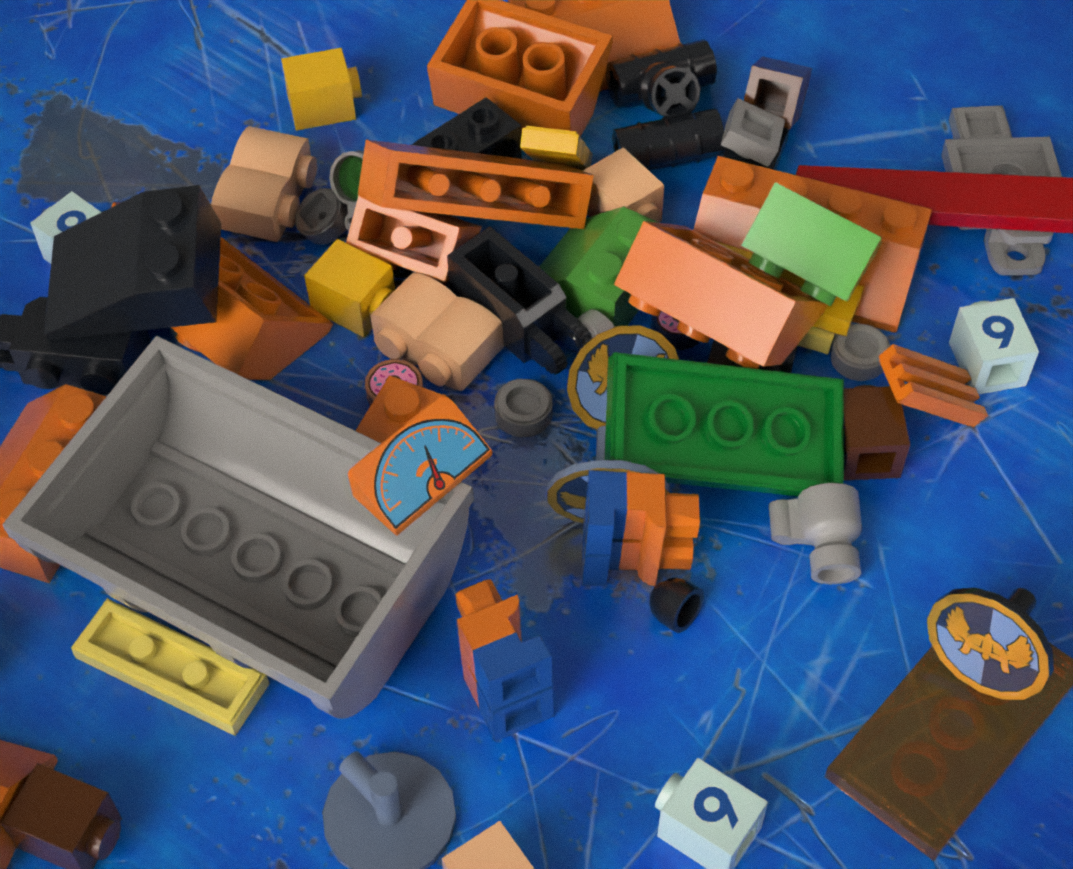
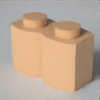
[211,126,317,242]
[370,272,504,391]

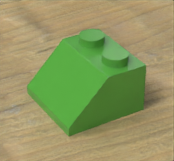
[741,182,883,306]
[539,206,659,327]

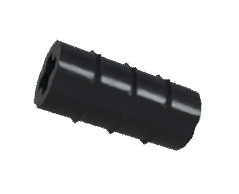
[606,39,717,108]
[612,108,726,171]

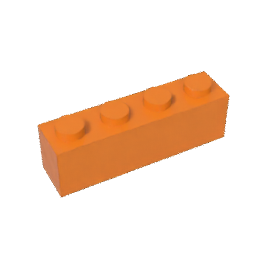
[358,139,594,229]

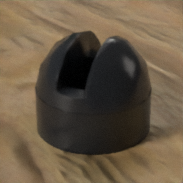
[649,577,704,633]

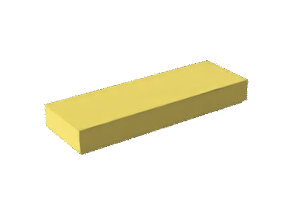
[71,598,269,736]

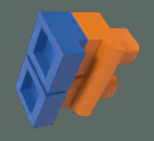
[582,470,700,586]
[455,579,554,742]

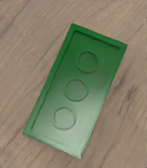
[605,352,844,496]

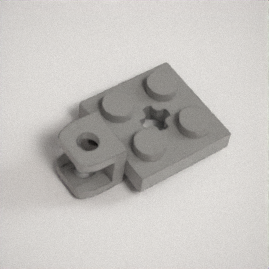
[942,137,1062,276]

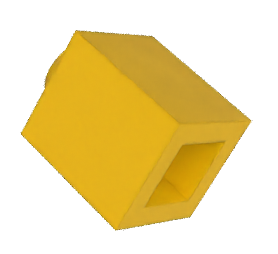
[281,47,362,131]
[304,239,395,338]

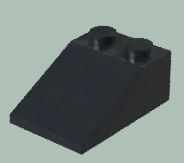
[44,185,221,341]

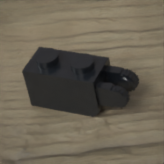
[447,226,593,375]
[0,297,151,395]

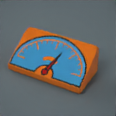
[348,394,493,536]

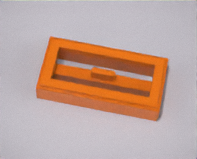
[878,344,988,427]

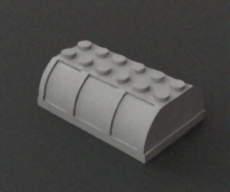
[2,336,474,719]

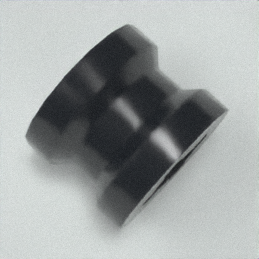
[637,61,700,118]

